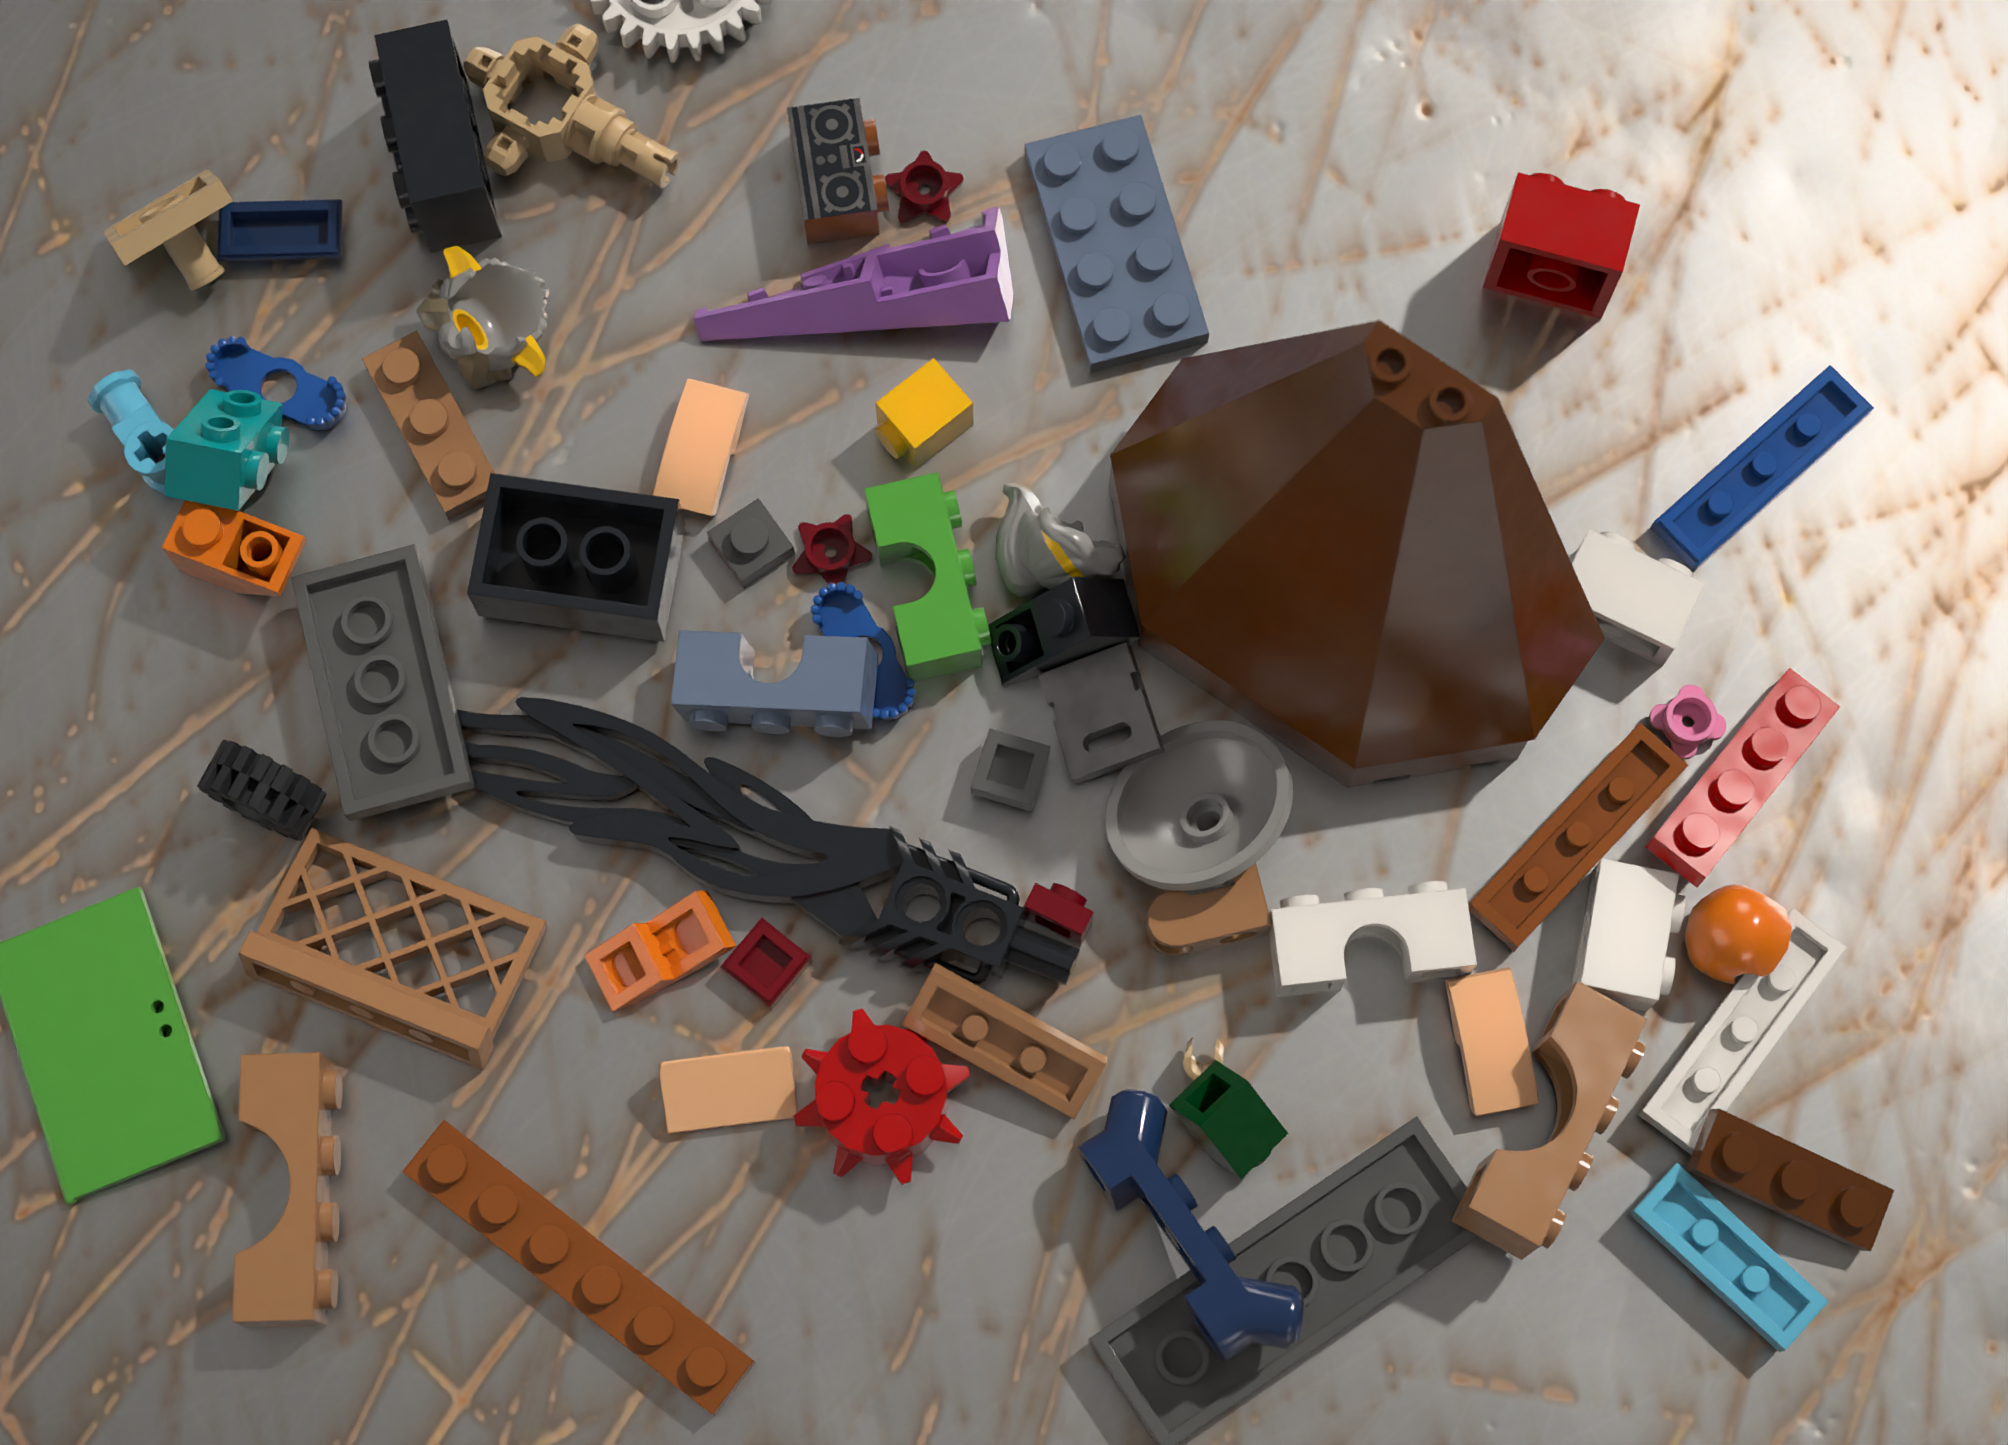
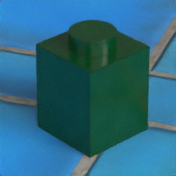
[1169,1060,1289,1179]

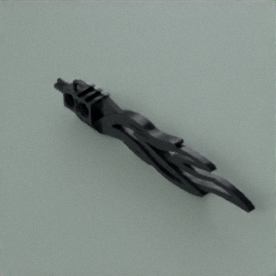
[457,697,1080,985]

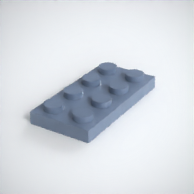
[1024,115,1209,373]

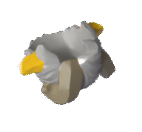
[416,246,550,389]

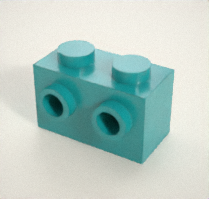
[164,389,290,511]

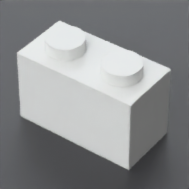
[1572,529,1705,666]
[1572,859,1686,1012]

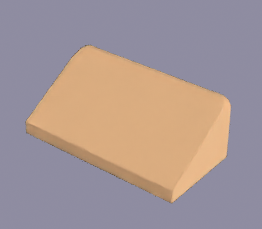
[658,1046,798,1134]

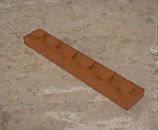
[402,1120,756,1417]

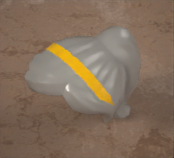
[995,483,1126,597]

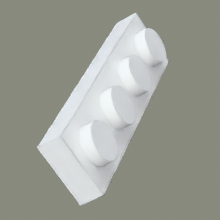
[1638,908,1847,1155]

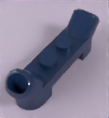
[1077,1089,1304,1362]

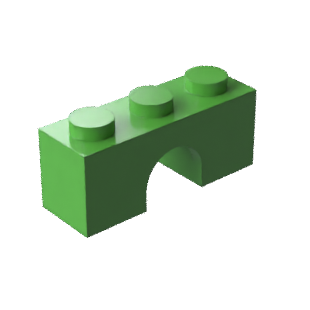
[864,472,991,682]

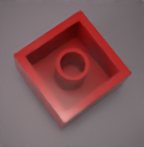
[1482,172,1640,319]

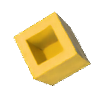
[875,358,974,469]

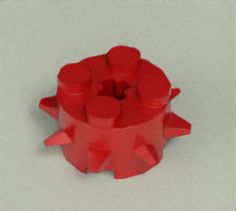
[793,1008,970,1185]

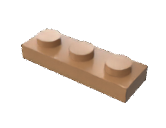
[361,330,495,520]
[902,963,1108,1119]

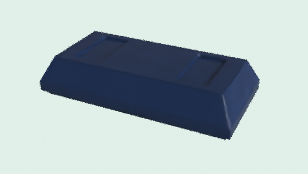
[217,199,343,262]

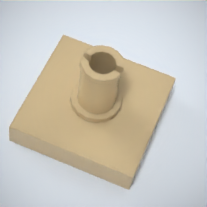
[102,169,233,291]

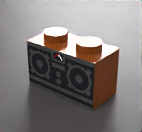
[787,98,889,245]

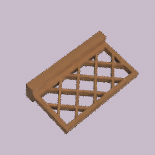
[238,827,547,1070]

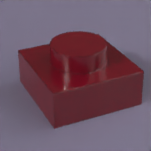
[1024,883,1094,947]

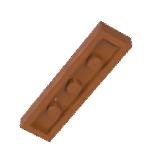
[1468,723,1688,952]

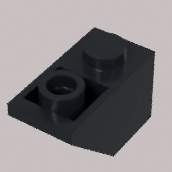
[988,577,1141,684]

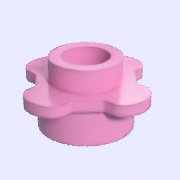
[1649,685,1726,759]

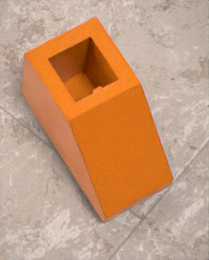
[162,500,307,597]

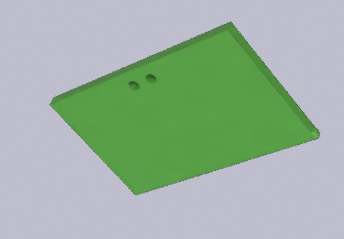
[0,887,226,1205]

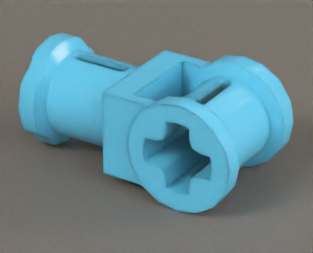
[87,369,174,494]

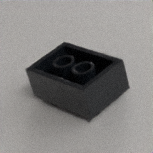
[368,19,502,253]
[467,473,686,642]

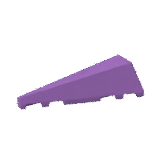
[693,207,1014,341]

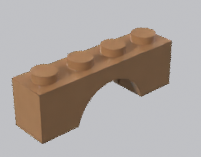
[1451,981,1647,1260]
[232,1052,343,1328]

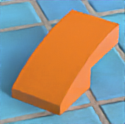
[584,890,737,1012]

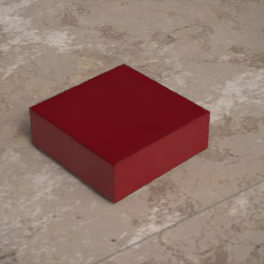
[720,917,813,1011]

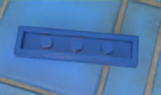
[1650,365,1874,572]

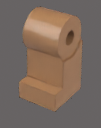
[1146,863,1272,956]

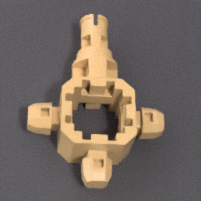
[463,24,681,188]

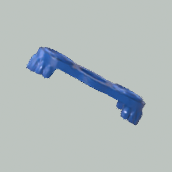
[205,336,346,430]
[811,582,916,721]

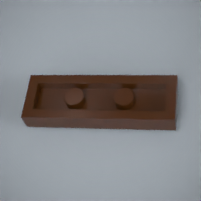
[1686,1109,1894,1251]

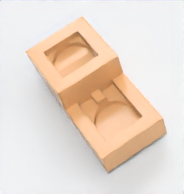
[653,378,749,516]
[1445,967,1540,1116]

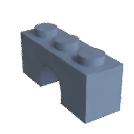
[671,630,879,737]

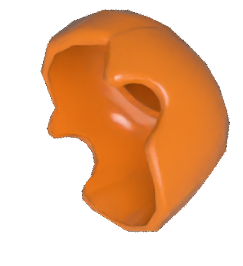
[1684,884,1792,984]

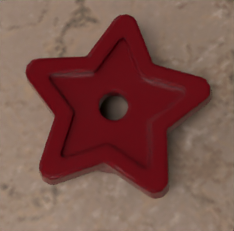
[885,150,964,223]
[792,514,873,585]

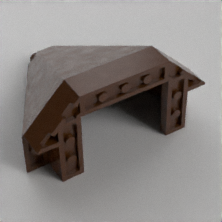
[1109,320,1605,788]

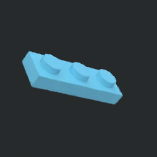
[1629,1163,1829,1352]

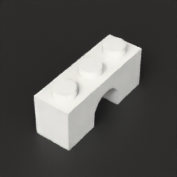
[1268,881,1477,998]

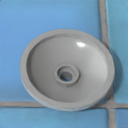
[1105,720,1293,891]

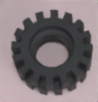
[197,740,327,841]

